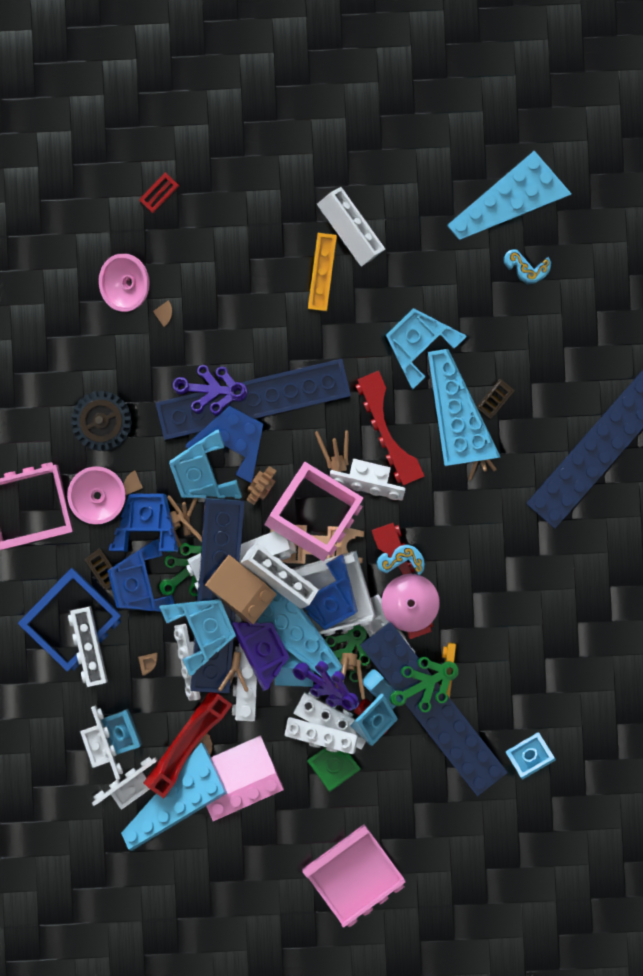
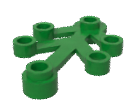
[159,543,201,596]
[325,625,371,684]
[390,657,458,712]

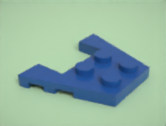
[185,405,263,483]
[109,494,178,552]
[107,539,174,612]
[304,554,358,630]

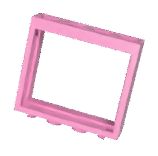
[0,462,74,550]
[265,462,363,561]

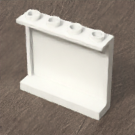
[291,551,376,636]

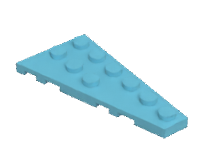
[256,581,343,678]
[121,742,227,851]

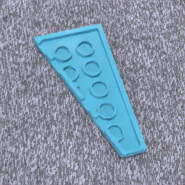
[447,151,571,240]
[428,349,501,466]

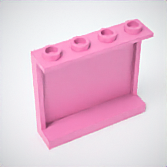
[302,824,406,928]

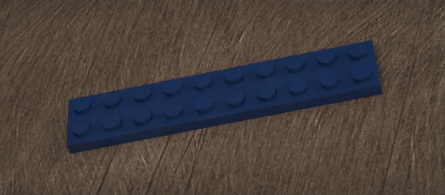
[156,359,351,440]
[526,370,643,529]
[190,498,244,693]
[360,622,508,796]

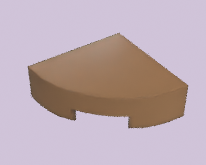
[153,300,172,327]
[124,471,143,496]
[138,653,158,676]
[195,733,212,755]

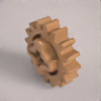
[247,466,276,505]

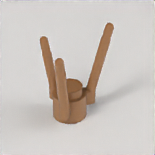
[315,431,349,472]
[170,511,202,553]
[335,653,365,700]

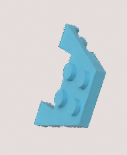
[386,308,467,389]
[169,429,242,499]
[159,599,236,676]

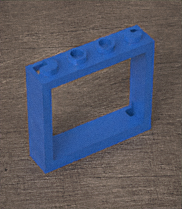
[18,568,122,672]

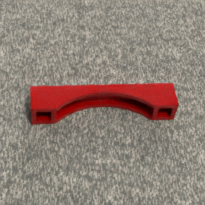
[355,370,424,485]
[371,523,433,639]
[143,692,233,799]

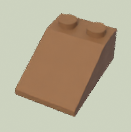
[205,555,277,624]

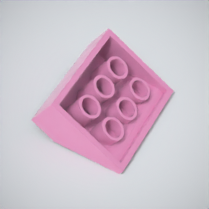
[206,735,284,821]

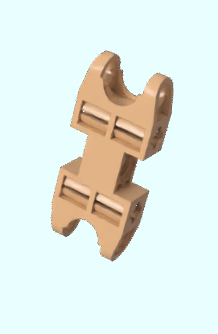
[270,525,364,564]

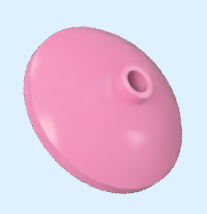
[99,254,149,312]
[67,467,125,524]
[382,574,439,632]

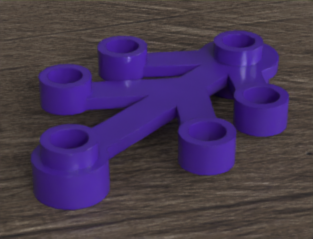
[173,365,247,415]
[292,661,359,711]

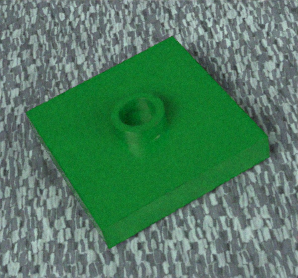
[307,747,361,792]

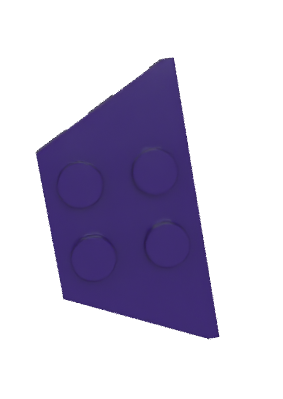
[231,622,289,691]

